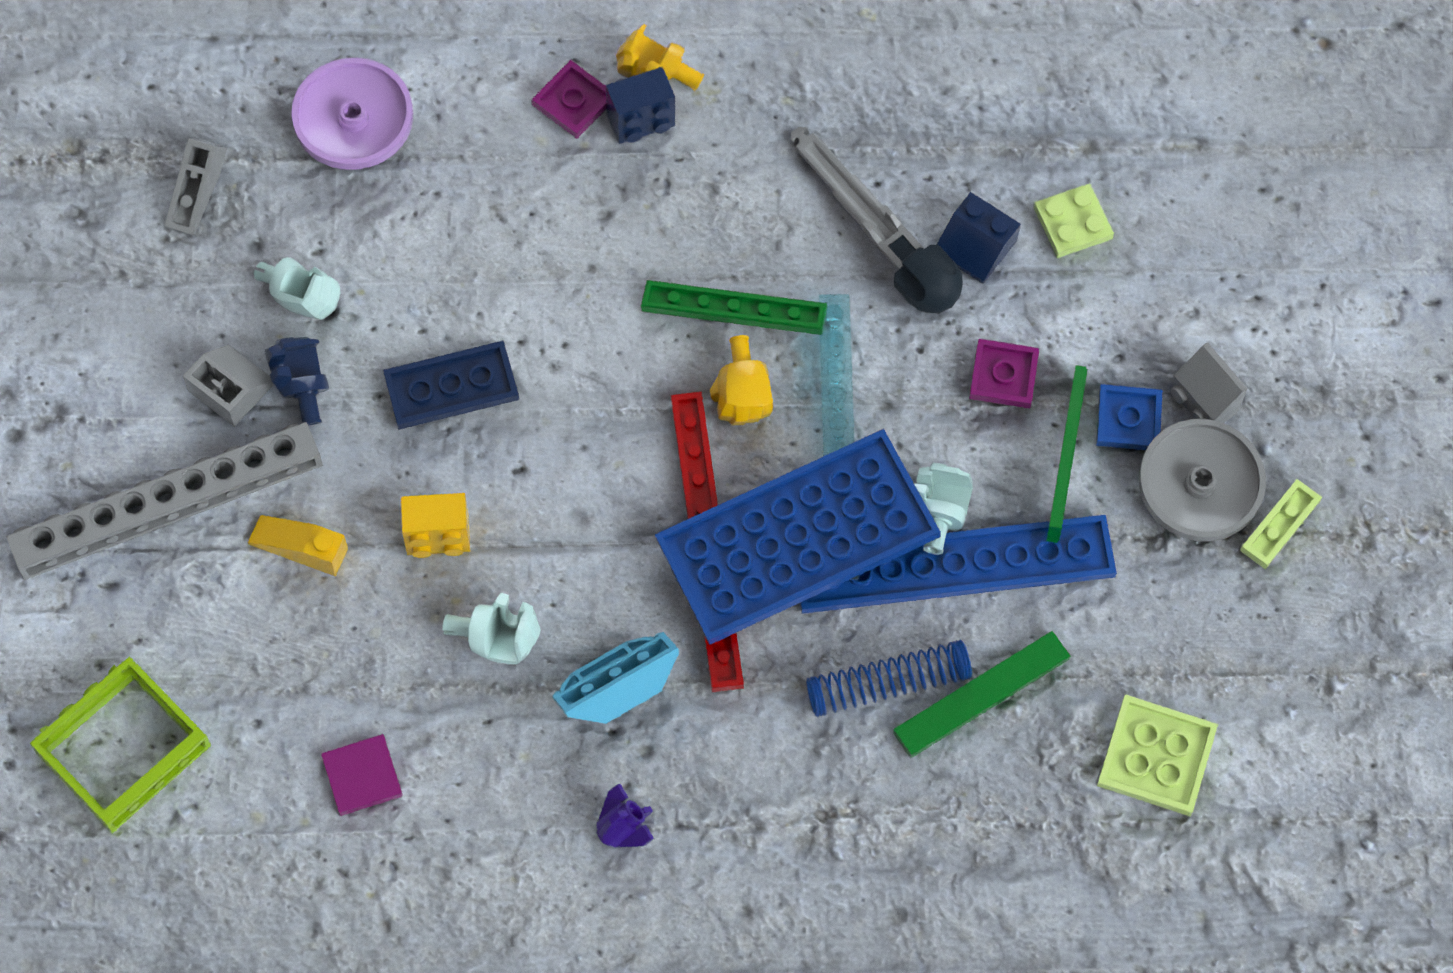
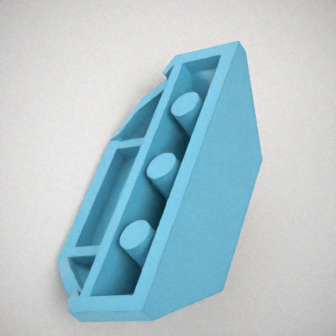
[553,632,679,724]

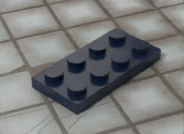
[383,340,519,430]

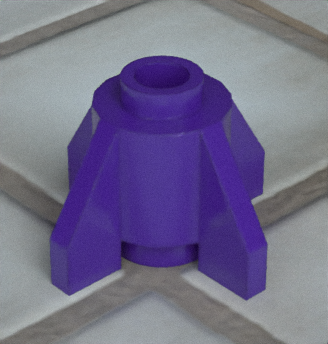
[596,784,654,847]

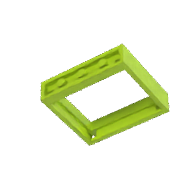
[30,656,211,834]

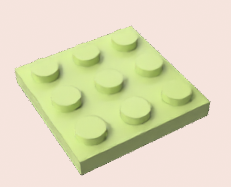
[1097,694,1218,817]

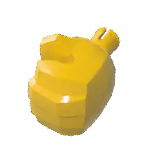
[616,24,704,91]
[710,335,773,426]

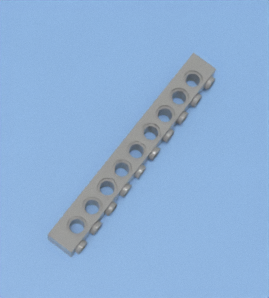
[6,422,323,580]

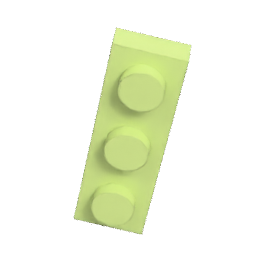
[1240,479,1322,570]

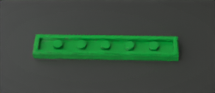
[641,280,828,335]
[1046,365,1088,543]
[893,631,1071,758]

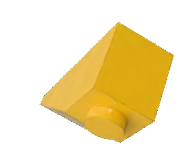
[248,515,348,577]

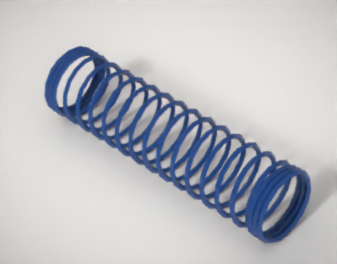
[806,639,972,717]

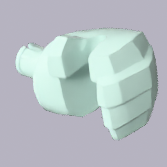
[254,257,340,320]
[915,463,973,555]
[442,593,541,664]

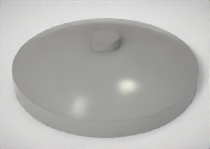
[1139,419,1266,541]

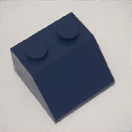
[936,192,1021,284]

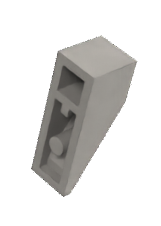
[164,138,227,235]

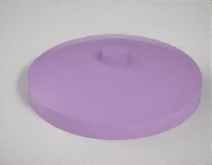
[291,58,413,170]

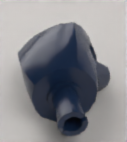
[265,337,329,426]

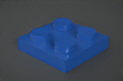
[1096,384,1163,450]

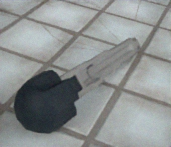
[791,126,963,314]

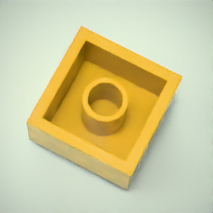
[401,493,470,558]

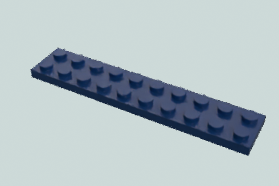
[800,515,1117,614]

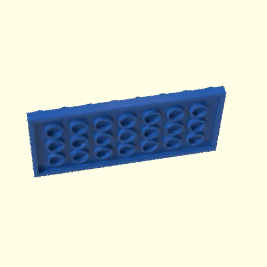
[655,429,941,645]

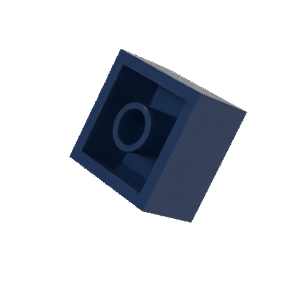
[606,67,675,144]

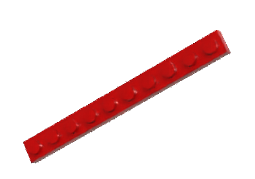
[671,391,744,692]

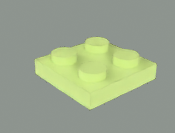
[1033,183,1114,258]

